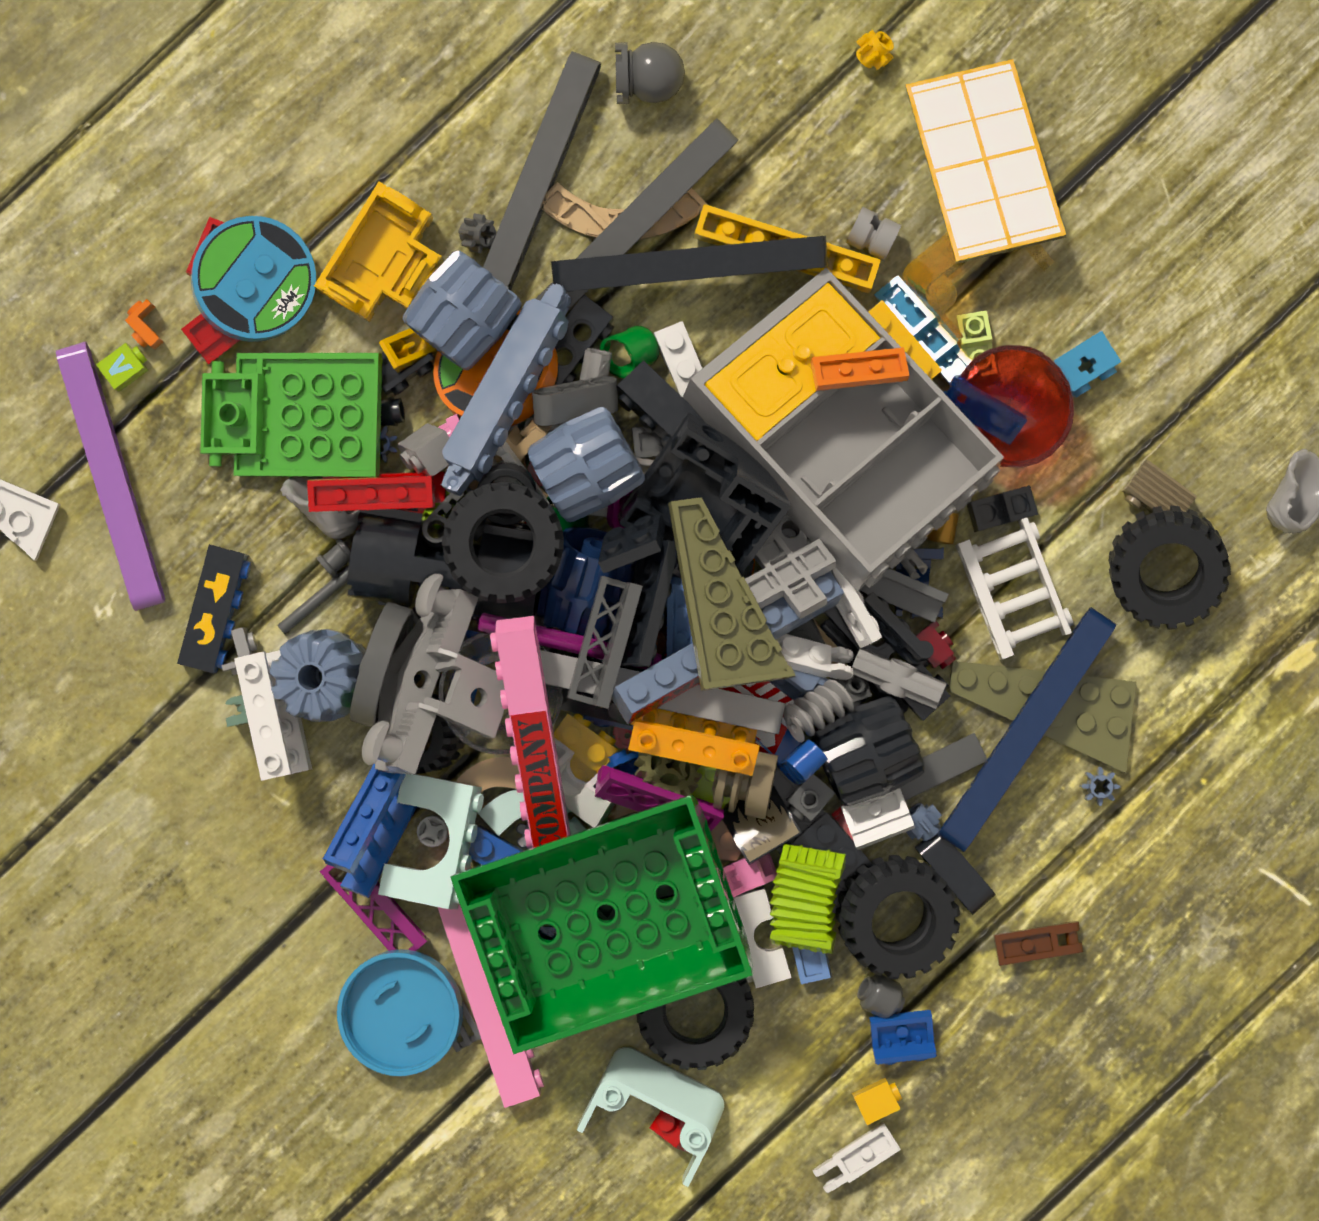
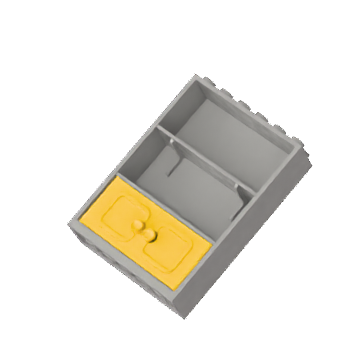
[683,268,1004,591]

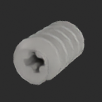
[783,679,854,743]

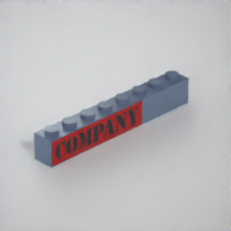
[611,571,844,724]

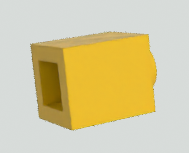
[852,1078,902,1125]

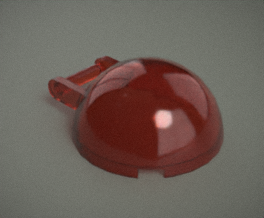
[950,345,1075,468]

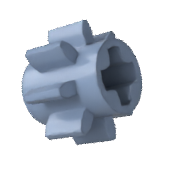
[1080,767,1120,806]
[906,803,942,841]

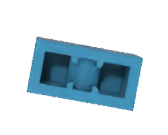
[1046,331,1121,397]

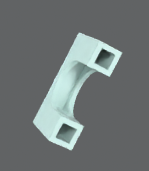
[378,774,484,909]

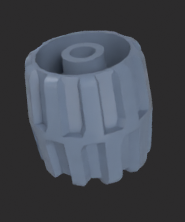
[402,250,522,370]
[528,407,645,522]
[269,629,366,722]

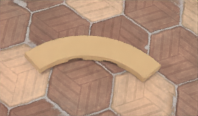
[541,182,708,240]

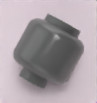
[857,974,905,1018]

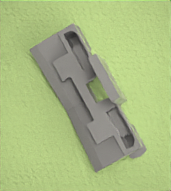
[362,574,505,775]

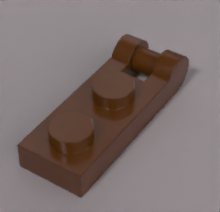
[993,921,1083,966]

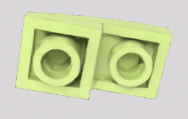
[956,310,997,380]

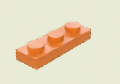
[810,347,910,391]

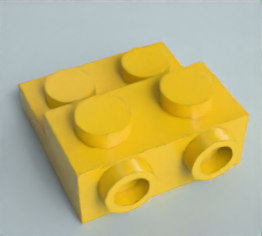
[554,713,618,782]

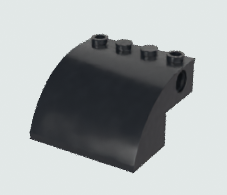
[620,412,791,578]

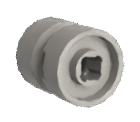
[846,207,902,261]

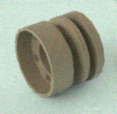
[712,751,778,819]

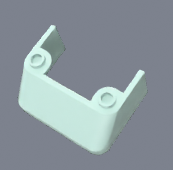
[577,1047,724,1187]

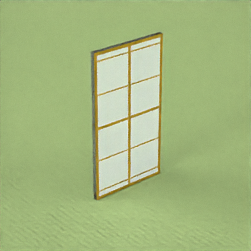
[905,59,1066,264]

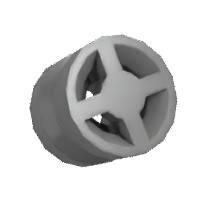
[417,815,448,847]

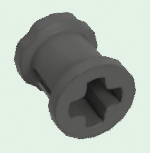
[317,539,351,578]

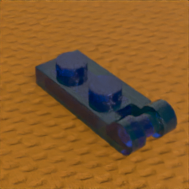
[944,374,1027,445]

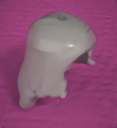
[1266,449,1319,534]
[281,477,361,539]

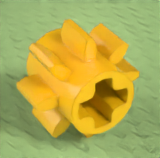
[856,30,894,70]

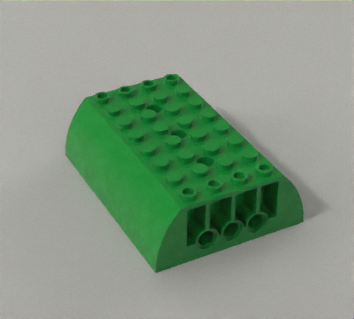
[450,795,753,1055]

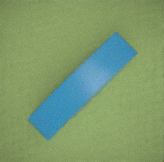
[874,275,980,392]

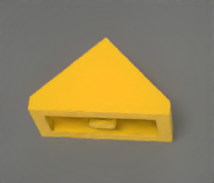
[379,328,437,373]

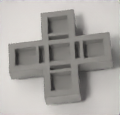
[745,531,836,619]

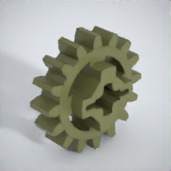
[634,752,702,796]

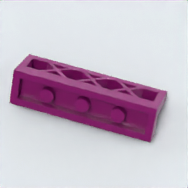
[595,765,724,832]
[320,865,429,951]

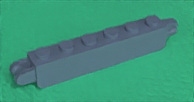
[441,283,571,496]

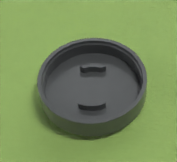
[350,602,415,728]

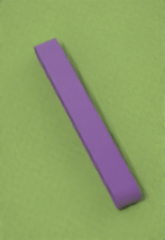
[56,341,165,611]

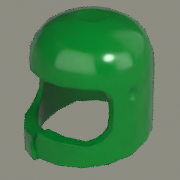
[600,326,660,378]

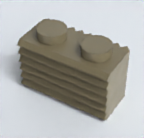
[1122,460,1197,513]

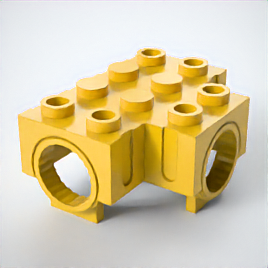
[314,182,444,322]

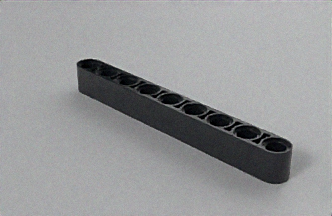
[551,236,829,291]

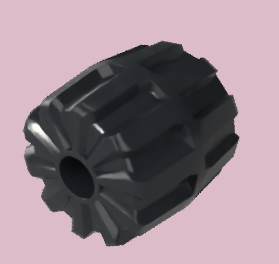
[812,696,925,806]

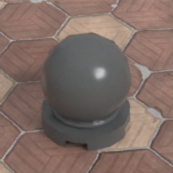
[615,42,685,104]

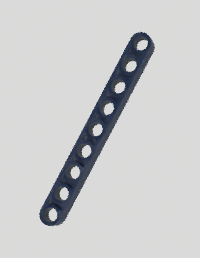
[938,607,1117,852]

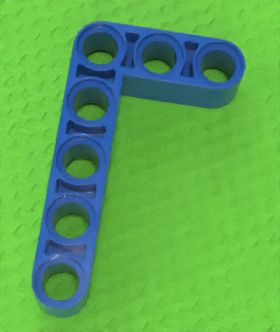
[755,728,828,785]

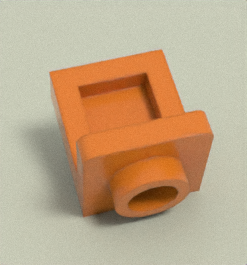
[125,299,164,350]

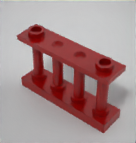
[307,471,446,512]

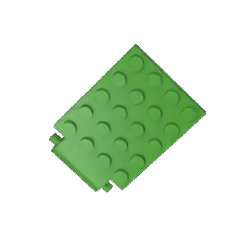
[200,353,382,477]

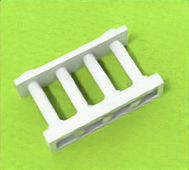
[955,518,1074,660]
[234,650,312,781]

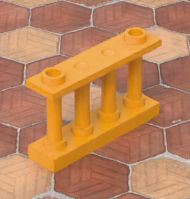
[628,708,759,776]

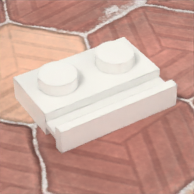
[841,788,915,850]

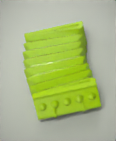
[769,844,846,954]

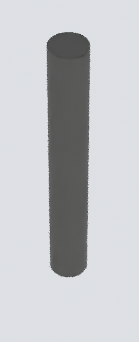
[277,566,349,634]

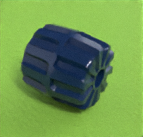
[536,527,637,641]

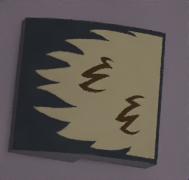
[722,785,803,865]

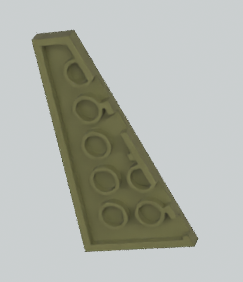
[668,497,796,691]
[949,661,1136,773]

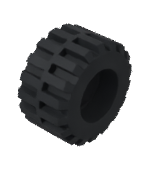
[415,694,466,774]

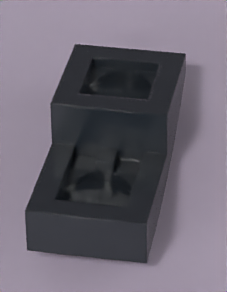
[967,485,1038,532]

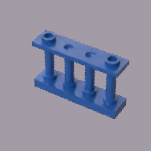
[323,764,417,898]

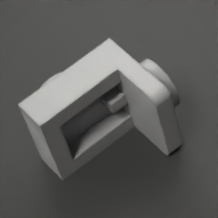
[222,627,257,676]

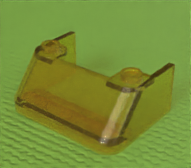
[902,232,1054,343]

